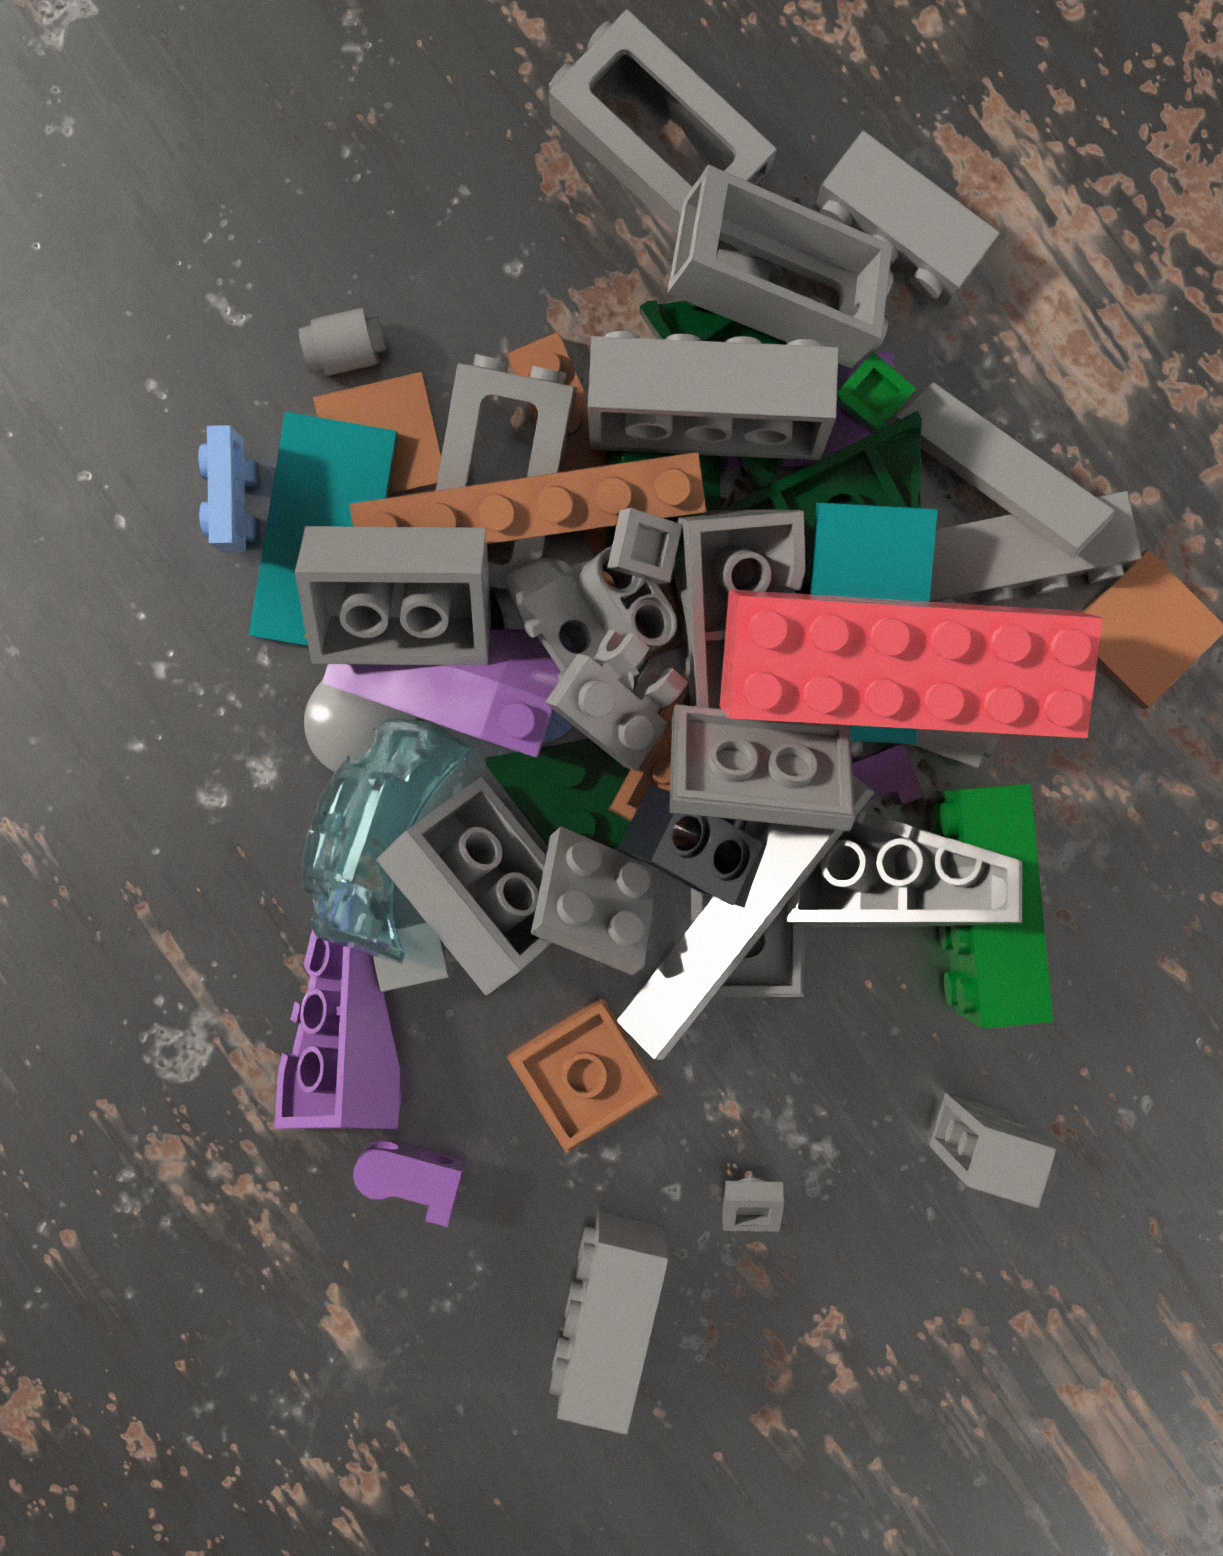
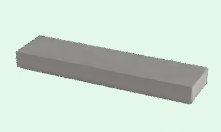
[895,382,1115,559]

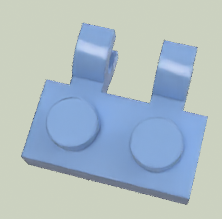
[198,425,260,552]

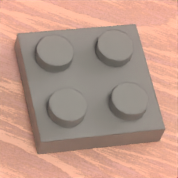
[531,826,658,975]

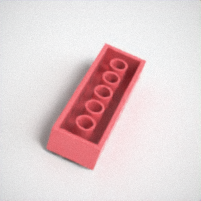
[720,589,1103,738]

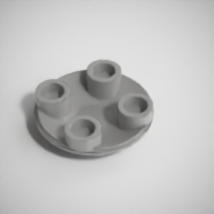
[304,682,417,778]

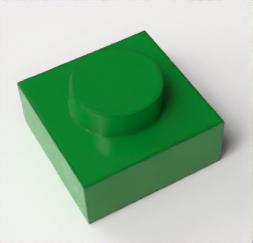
[836,352,916,434]

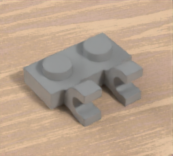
[545,629,688,771]

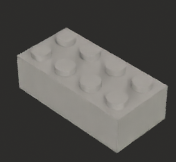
[587,331,838,460]

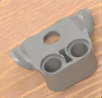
[506,546,677,692]

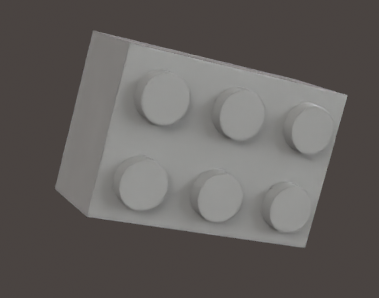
[295,526,492,665]
[376,776,552,996]
[549,1211,669,1435]

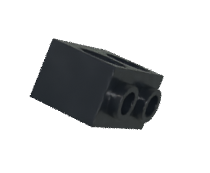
[618,785,764,906]

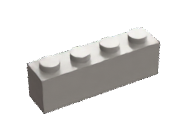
[930,491,1141,605]

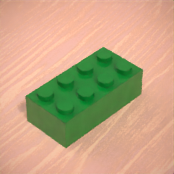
[928,784,1053,1029]

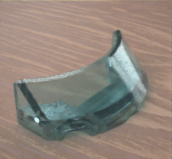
[302,719,470,964]

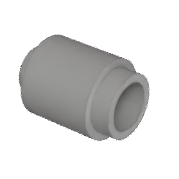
[299,307,387,376]

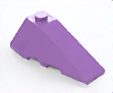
[322,629,575,758]
[274,893,401,1130]

